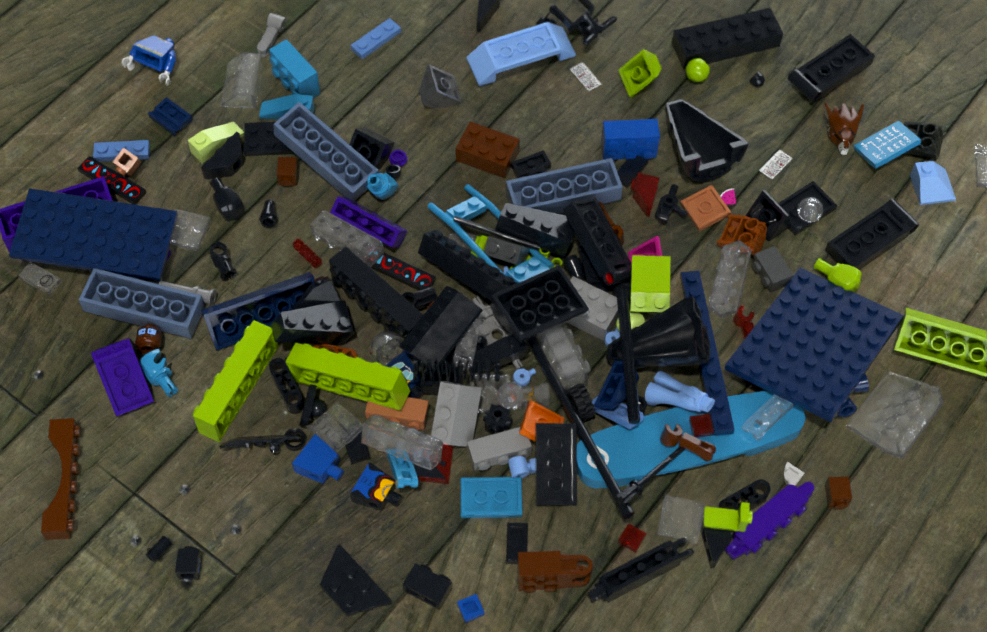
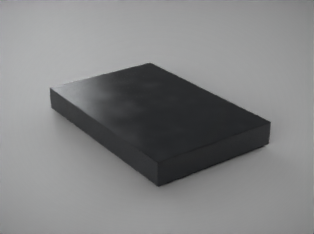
[778,181,838,236]

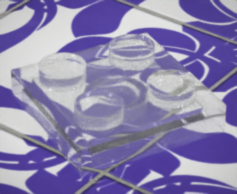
[170,209,211,252]

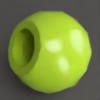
[686,58,710,83]

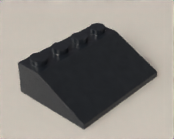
[490,265,589,342]

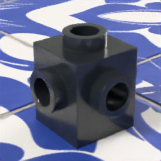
[483,404,513,434]

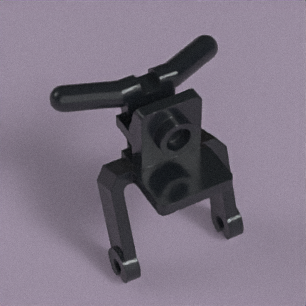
[549,0,617,46]

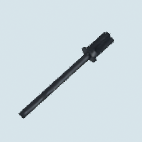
[616,447,686,505]

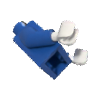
[122,36,176,86]

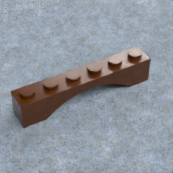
[41,418,81,540]

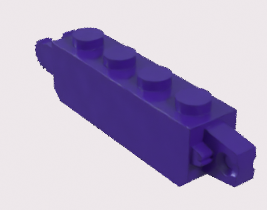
[725,481,815,560]

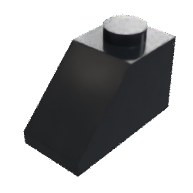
[700,523,734,569]

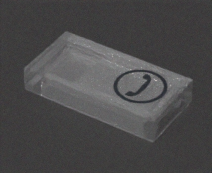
[18,262,62,295]

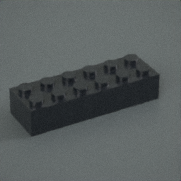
[671,7,783,70]
[329,246,423,344]

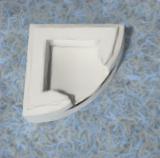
[783,462,804,486]

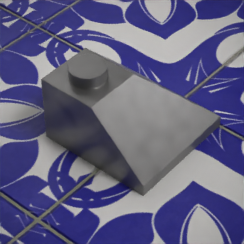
[419,65,462,109]

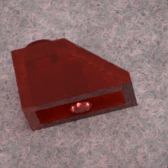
[630,172,660,217]

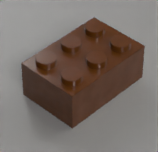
[456,122,520,179]

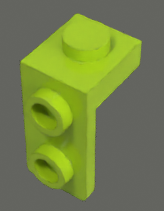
[703,502,753,532]

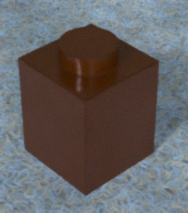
[277,157,298,187]
[825,476,852,509]

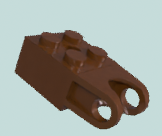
[517,551,593,593]

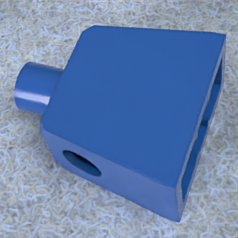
[292,434,344,483]

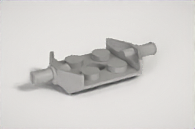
[470,296,526,370]

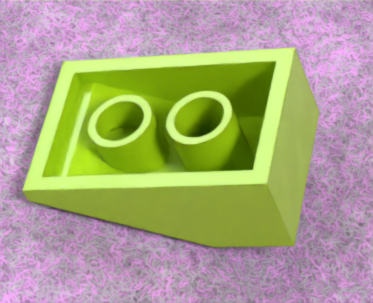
[630,255,671,314]

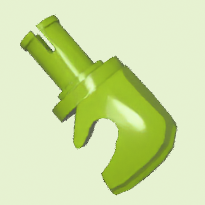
[814,258,862,293]

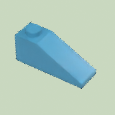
[259,94,315,120]

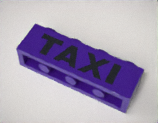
[330,196,407,247]

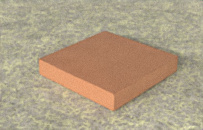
[680,185,731,232]

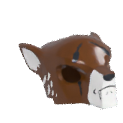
[824,103,864,155]

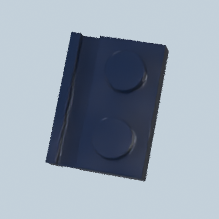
[148,97,193,136]

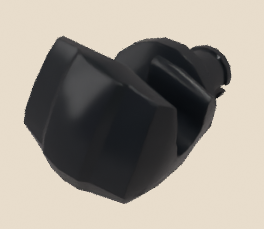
[210,177,245,221]

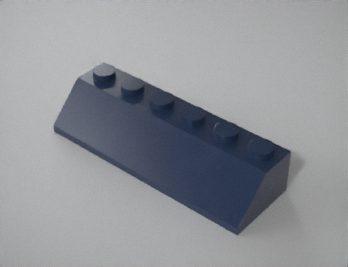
[201,272,315,350]

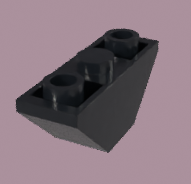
[201,132,244,180]

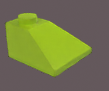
[618,49,662,98]

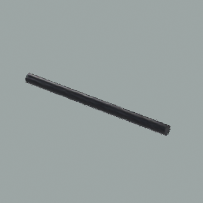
[454,216,540,251]

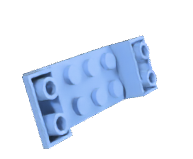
[466,22,576,87]

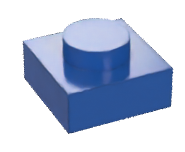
[457,594,485,623]

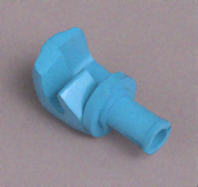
[366,173,398,201]
[139,349,178,397]

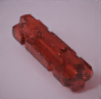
[293,239,322,268]

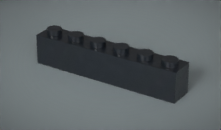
[418,230,517,301]

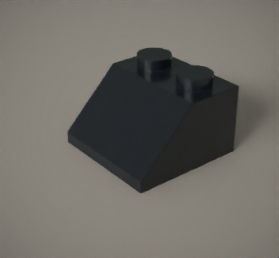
[349,127,395,172]

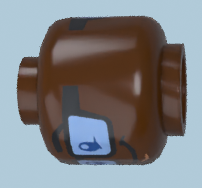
[135,324,162,354]

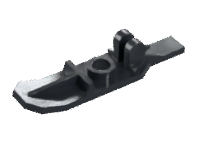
[219,434,301,454]

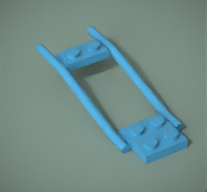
[427,184,554,283]

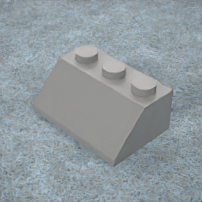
[430,381,482,446]

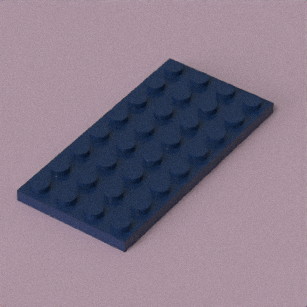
[9,188,178,281]

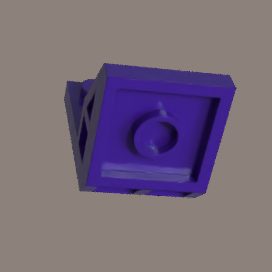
[91,338,154,416]

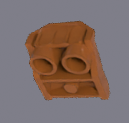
[717,214,767,256]

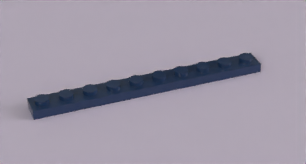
[680,271,735,435]

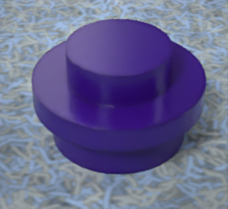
[389,149,407,167]

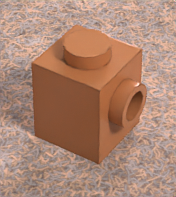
[113,148,141,177]

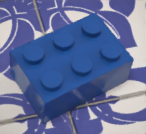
[601,119,660,160]

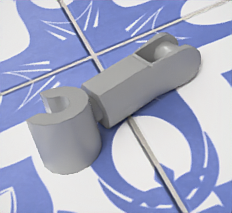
[257,13,287,57]

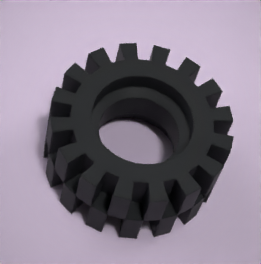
[566,383,595,421]

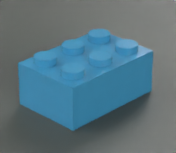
[269,39,320,98]

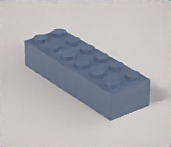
[273,102,378,201]
[506,158,623,214]
[79,268,205,339]

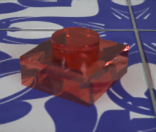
[689,413,714,437]
[618,523,647,553]

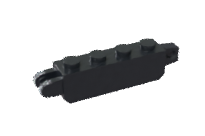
[587,537,694,603]

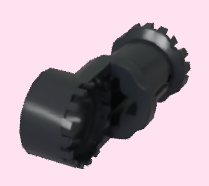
[210,242,237,281]

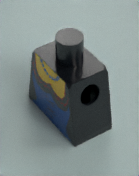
[350,462,402,511]

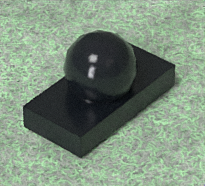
[299,384,327,429]

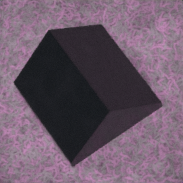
[745,190,791,242]

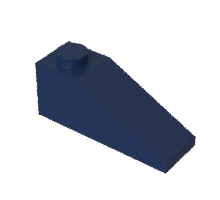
[594,360,639,409]

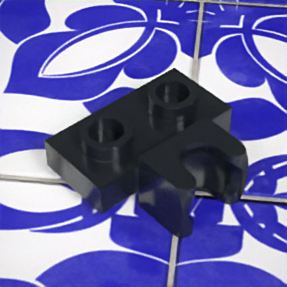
[511,150,551,178]

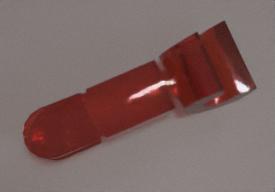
[733,305,755,339]

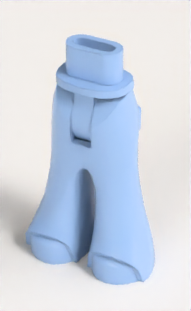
[645,371,715,412]

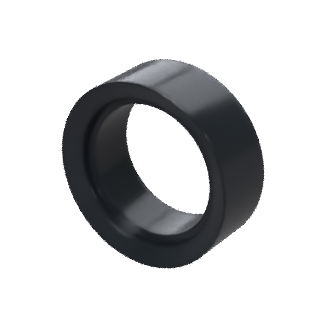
[284,428,306,451]

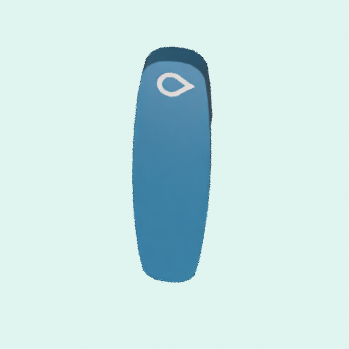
[577,391,805,489]

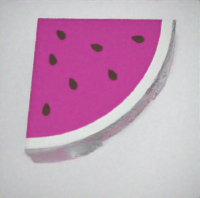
[720,188,736,207]

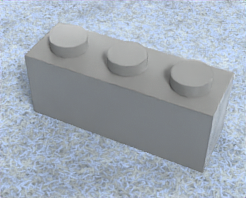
[467,427,532,471]

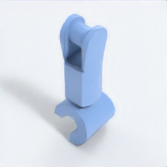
[508,456,535,478]

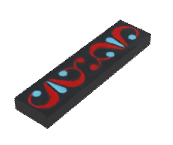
[77,156,146,205]
[361,246,436,291]

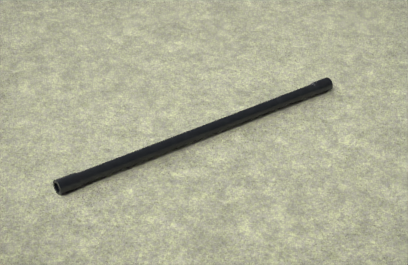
[526,336,635,519]

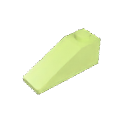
[188,122,244,163]

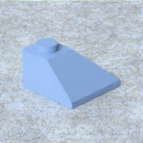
[910,161,956,205]

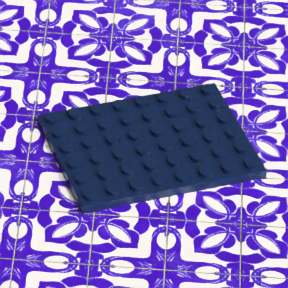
[725,268,903,422]

